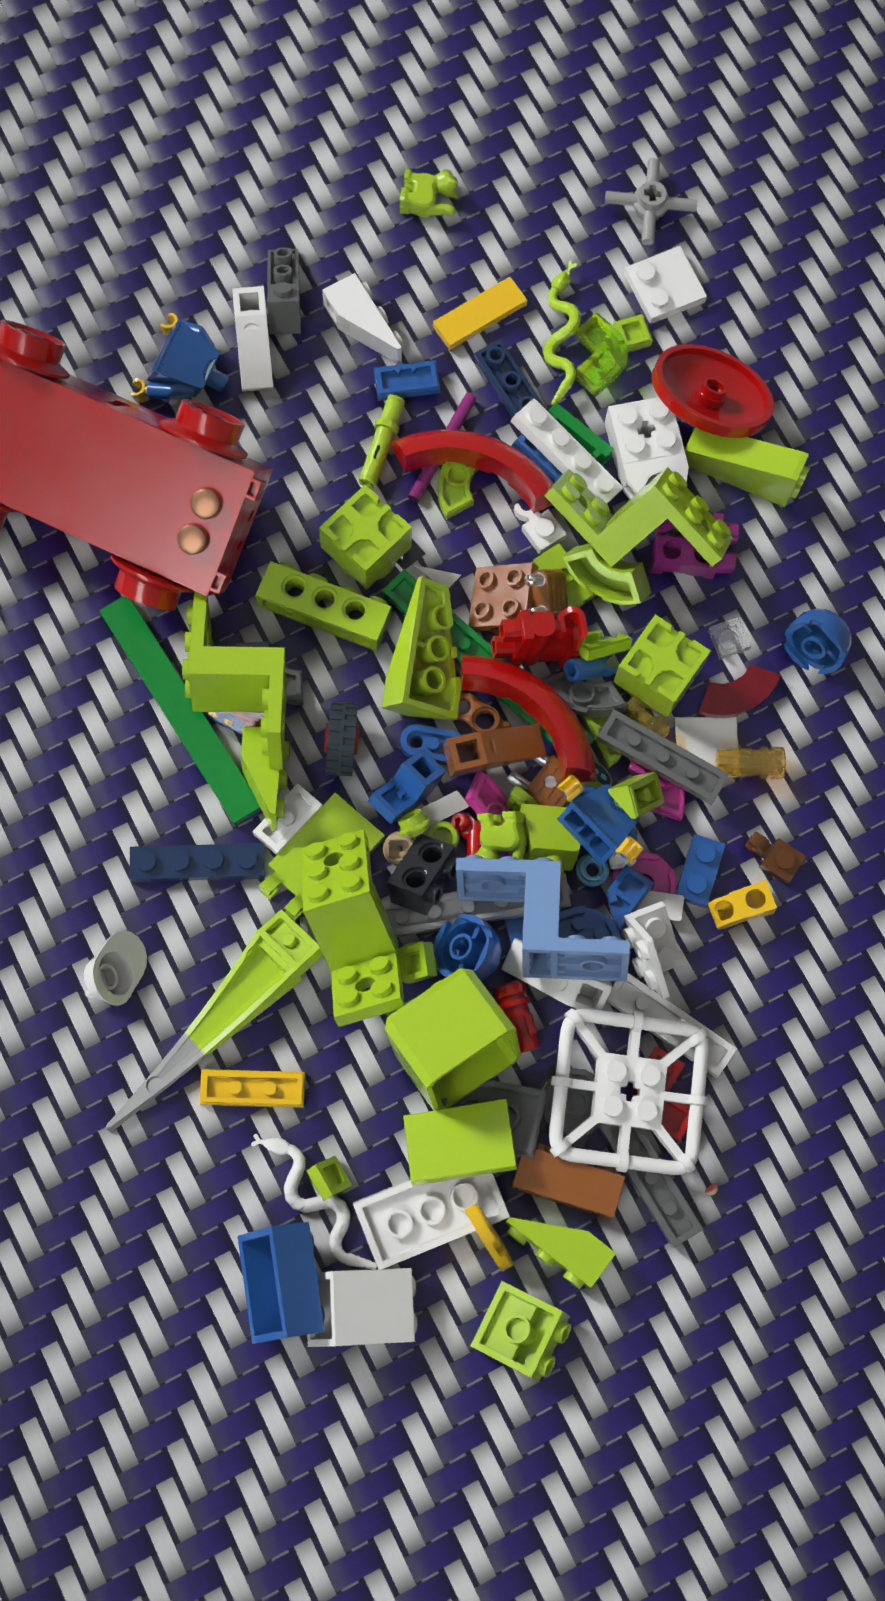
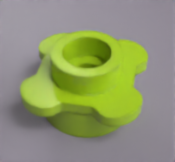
[397,809,430,838]

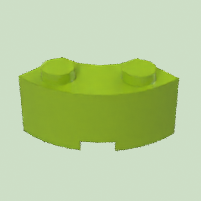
[562,543,652,605]

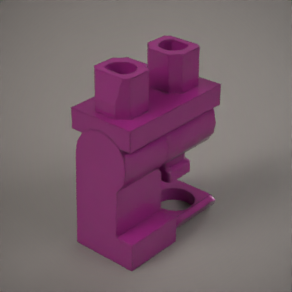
[649,513,739,579]

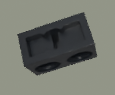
[386,834,457,916]

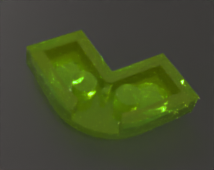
[574,312,628,398]

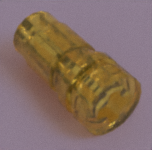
[715,746,786,779]

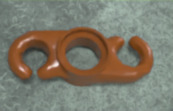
[459,693,512,732]

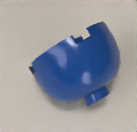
[784,608,852,674]
[433,914,502,981]

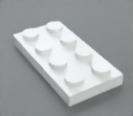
[353,1173,510,1269]

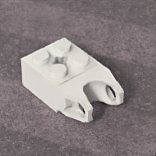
[605,397,689,500]

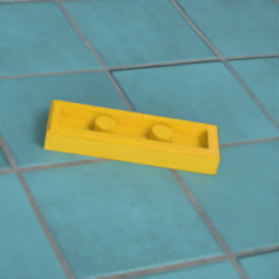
[433,277,527,350]
[200,1069,305,1108]

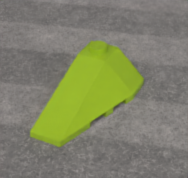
[381,576,461,720]

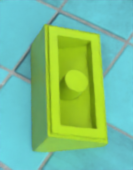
[608,772,664,819]

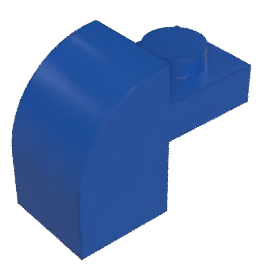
[368,749,446,824]

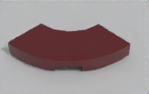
[698,664,781,718]

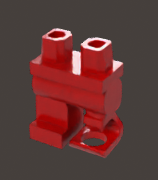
[491,606,588,670]

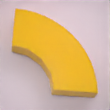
[465,1203,514,1271]

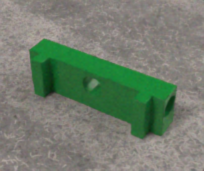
[548,403,614,466]

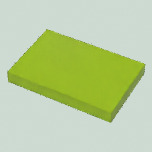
[403,1099,517,1186]

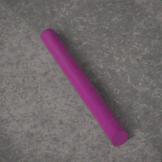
[408,392,477,503]

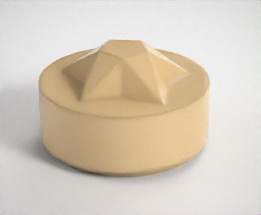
[383,831,415,866]

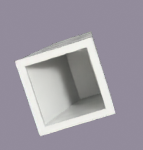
[308,1268,417,1347]

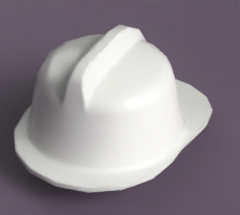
[83,931,147,1006]

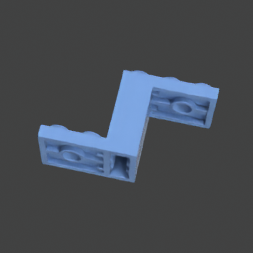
[456,855,630,981]

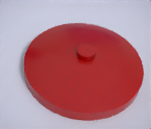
[652,344,774,438]

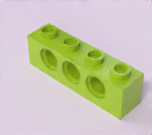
[256,561,391,651]

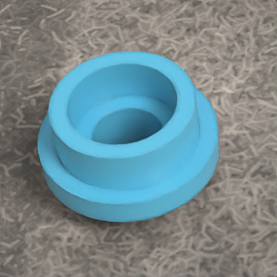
[576,854,609,887]

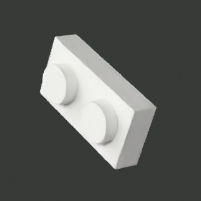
[253,783,322,855]

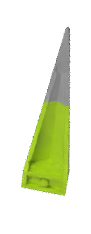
[106,909,323,1132]

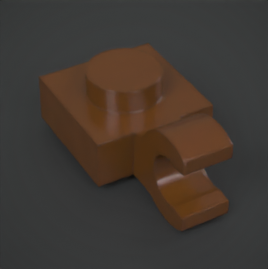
[744,831,806,885]

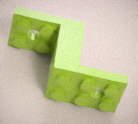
[544,467,733,567]
[182,592,287,769]
[300,829,405,1027]

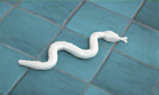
[251,1134,377,1270]

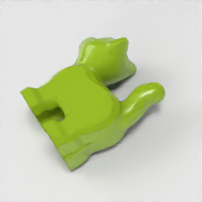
[399,169,458,217]
[474,811,527,860]

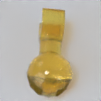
[624,696,669,738]

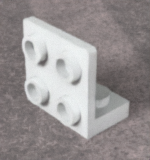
[623,901,683,999]

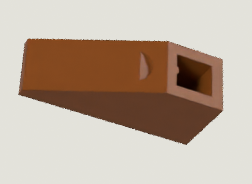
[443,724,546,778]

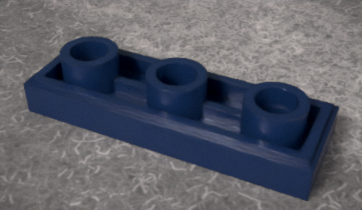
[474,339,546,418]

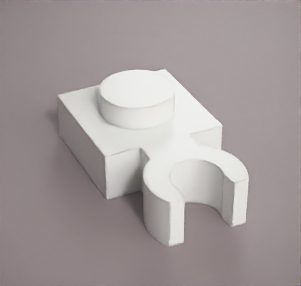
[514,503,566,555]

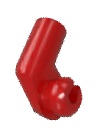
[451,812,481,857]

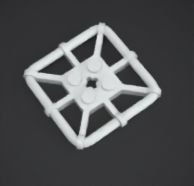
[549,1008,709,1175]

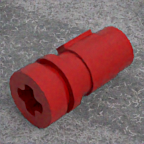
[492,981,540,1053]

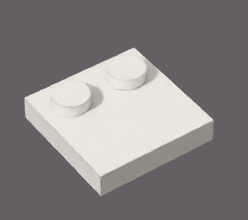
[624,246,707,324]

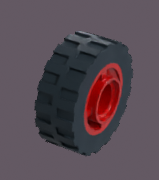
[324,701,360,776]

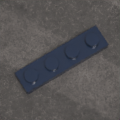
[129,843,265,882]

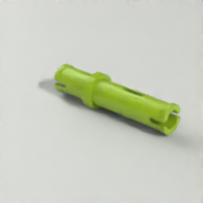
[359,395,405,489]

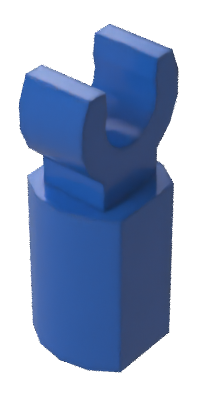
[563,654,618,682]

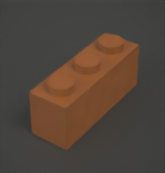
[511,1143,625,1219]

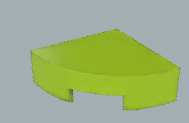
[507,785,538,812]

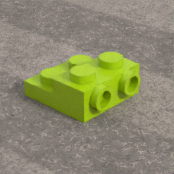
[471,1281,571,1382]

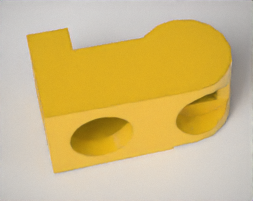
[708,880,777,929]

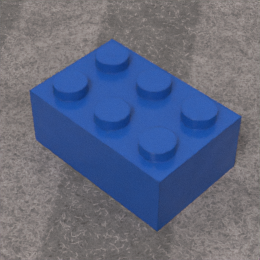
[237,1222,325,1344]

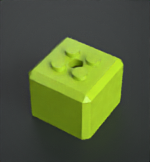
[385,968,521,1111]

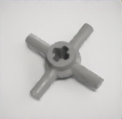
[605,158,697,245]

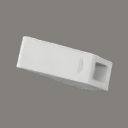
[322,273,404,364]
[232,286,273,392]
[502,938,612,1010]

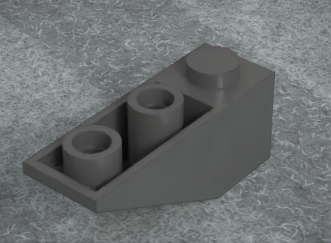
[267,248,301,334]

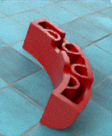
[392,430,554,514]
[461,655,597,782]

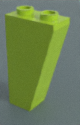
[685,427,810,507]

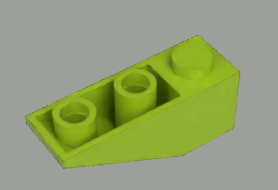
[241,726,290,831]
[505,1217,616,1290]

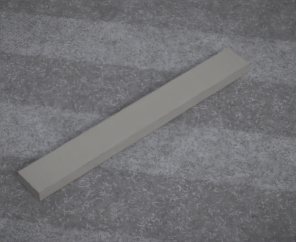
[299,874,571,944]

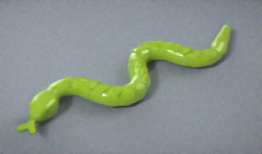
[543,260,581,406]

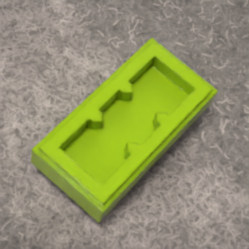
[533,543,596,608]

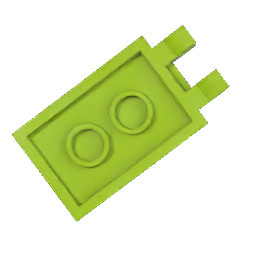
[259,793,385,922]

